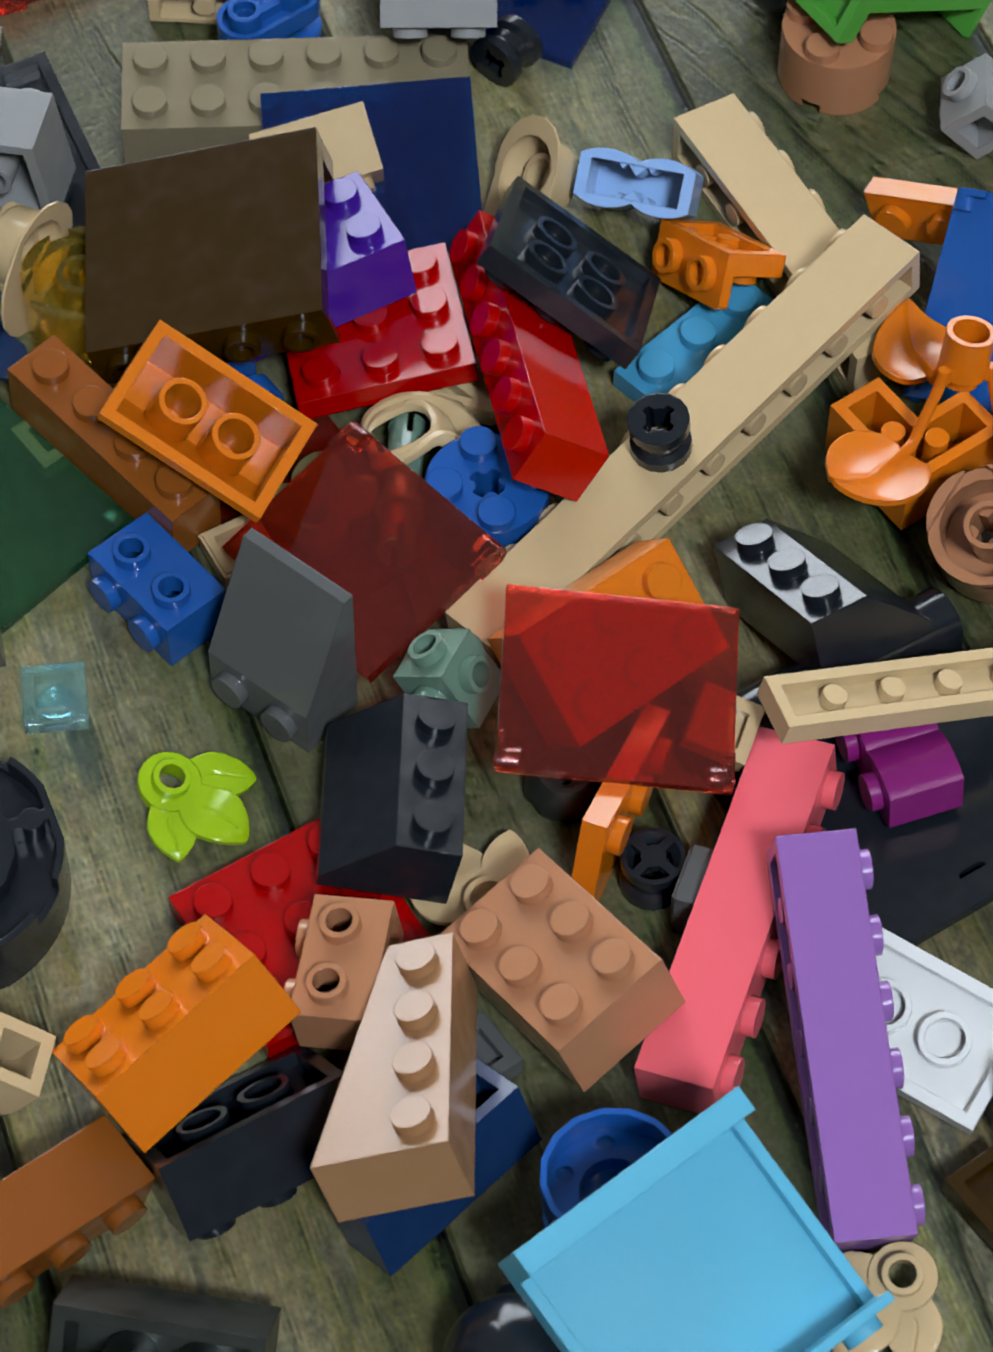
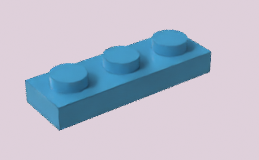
[613,283,774,402]

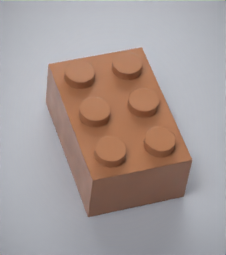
[439,848,686,1092]

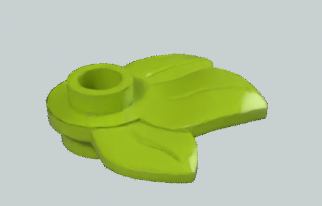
[136,752,256,863]

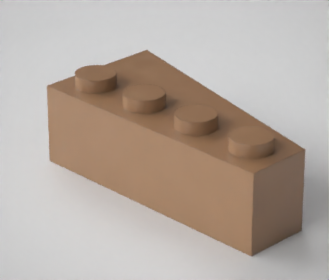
[310,932,477,1223]

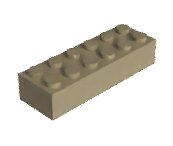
[121,34,472,169]

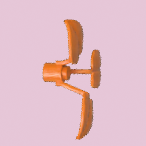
[825,298,993,506]

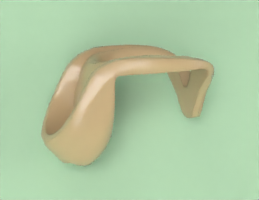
[360,391,481,478]

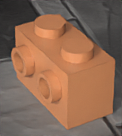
[284,894,404,1051]

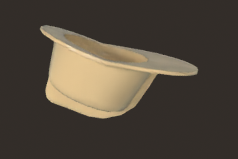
[484,115,578,216]
[0,201,73,337]

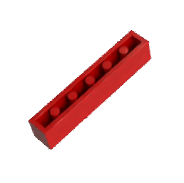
[449,210,609,502]

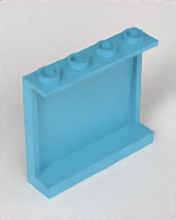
[498,1086,895,1352]

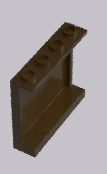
[85,127,340,384]

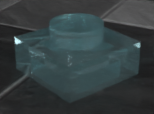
[21,661,90,734]

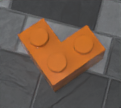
[824,377,993,530]

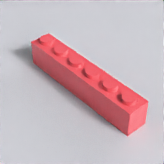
[634,726,845,1114]

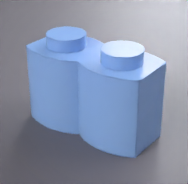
[573,148,704,220]

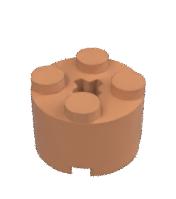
[777,0,897,116]
[926,464,993,604]

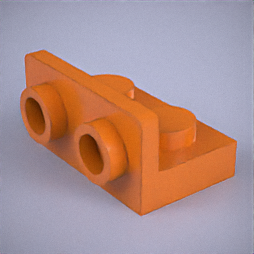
[651,219,786,310]

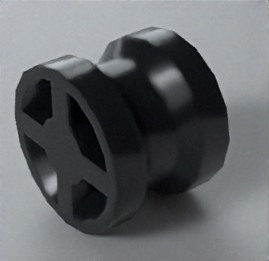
[471,14,543,87]
[627,393,693,473]
[619,827,686,911]

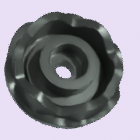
[524,747,605,824]

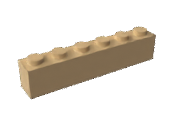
[671,93,890,394]

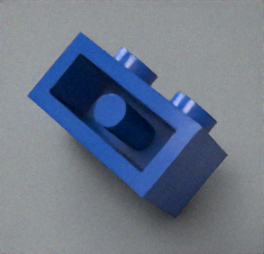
[88,512,227,666]

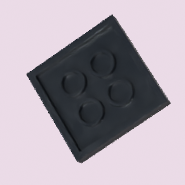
[476,176,661,370]

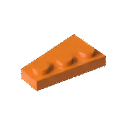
[572,705,674,902]

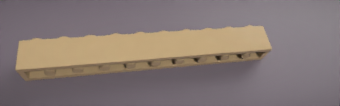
[445,214,920,686]

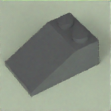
[208,528,358,753]

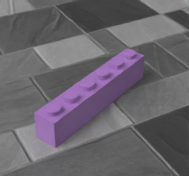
[766,828,925,1253]

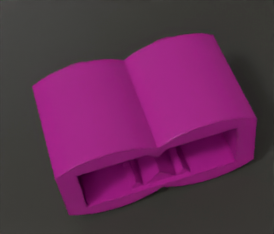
[835,723,964,828]

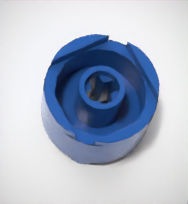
[425,426,550,576]

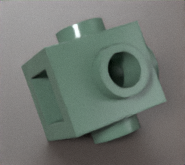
[393,628,507,728]

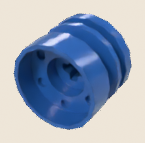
[540,1108,672,1230]

